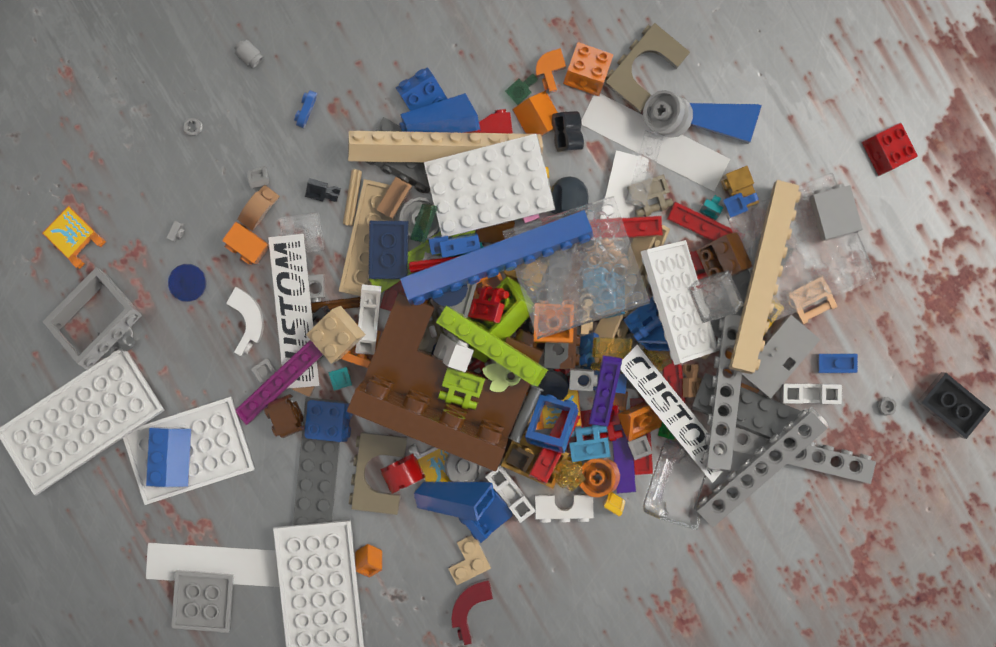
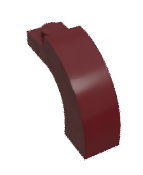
[451,578,493,645]

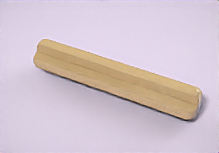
[343,169,362,226]

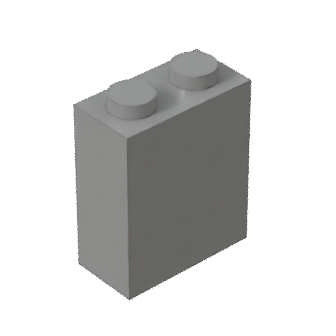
[809,183,863,242]

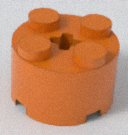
[578,458,620,497]

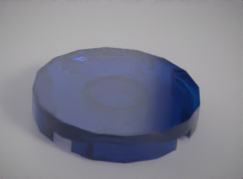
[168,264,207,302]

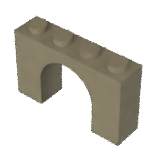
[605,23,690,113]
[349,432,407,515]

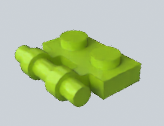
[438,367,485,410]

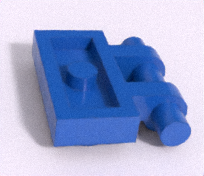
[623,297,662,341]

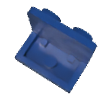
[395,67,448,111]
[305,400,353,442]
[459,490,513,543]

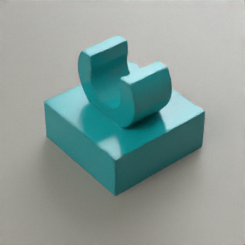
[699,195,724,220]

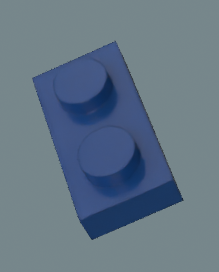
[818,354,858,373]

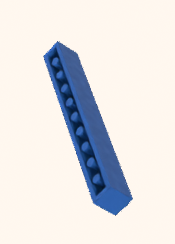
[400,210,594,305]

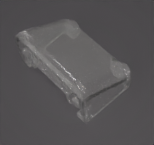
[643,440,706,530]

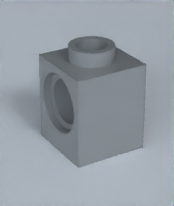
[308,274,326,302]
[569,368,597,391]

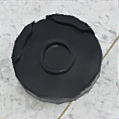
[536,368,569,401]

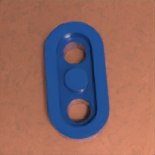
[294,90,318,129]

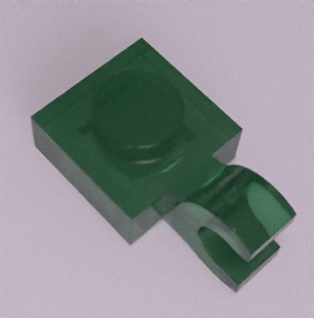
[505,74,538,105]

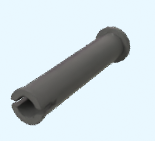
[508,384,544,443]

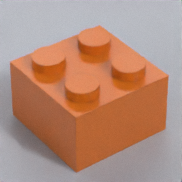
[222,222,269,265]

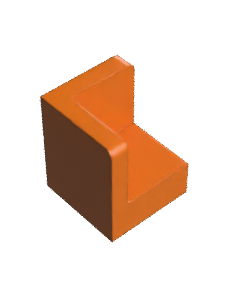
[355,544,382,578]

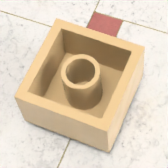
[306,306,366,364]

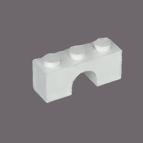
[433,332,474,372]
[780,383,842,404]
[485,464,536,523]
[535,494,594,523]

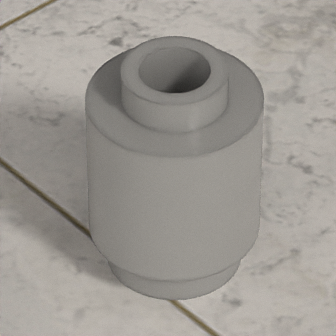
[234,40,263,68]

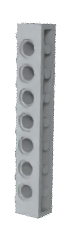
[702,314,742,472]
[697,406,828,527]
[719,427,876,484]

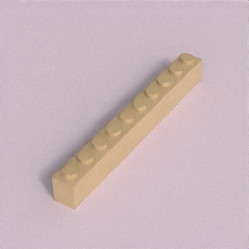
[348,131,543,162]
[729,180,801,374]

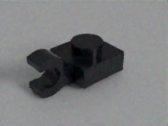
[305,178,341,202]

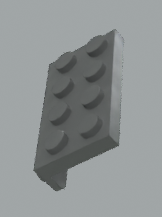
[365,117,430,193]

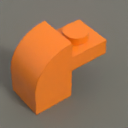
[536,48,566,94]

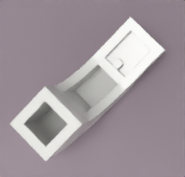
[356,284,381,355]
[226,287,264,356]

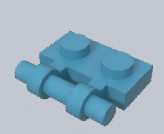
[569,424,611,462]

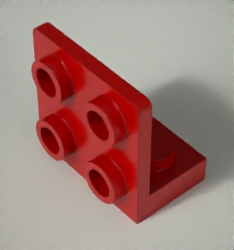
[862,123,918,176]

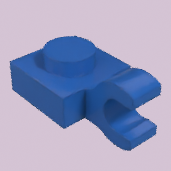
[723,193,759,218]
[579,332,599,368]

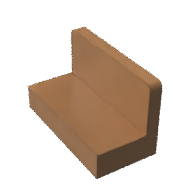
[376,177,413,219]

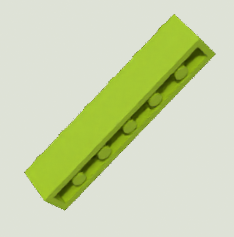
[436,306,548,387]

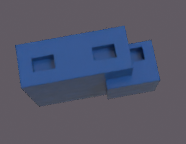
[428,232,481,258]

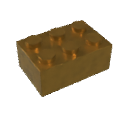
[500,432,569,489]

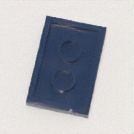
[369,220,409,279]

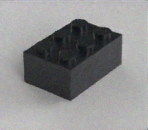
[917,372,991,439]

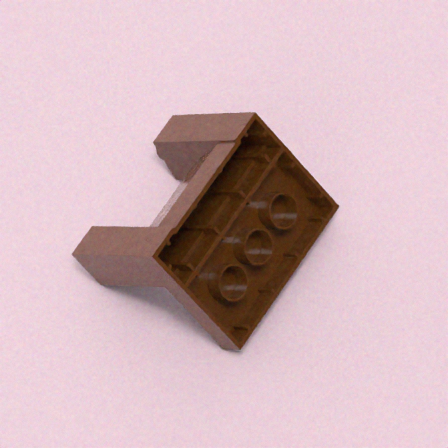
[347,290,544,472]

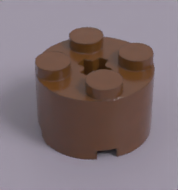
[264,394,305,438]

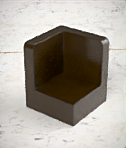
[505,443,535,472]

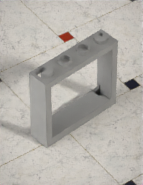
[42,267,142,370]

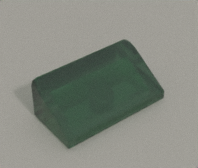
[410,204,437,244]

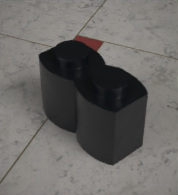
[552,111,584,152]

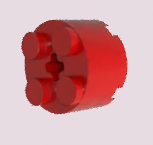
[380,453,426,494]

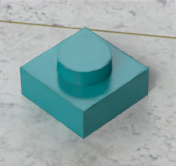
[328,367,353,391]

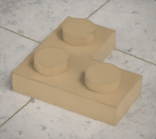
[448,535,491,585]

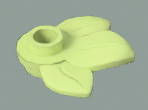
[482,362,521,392]

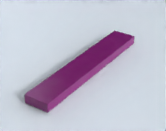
[235,340,323,425]

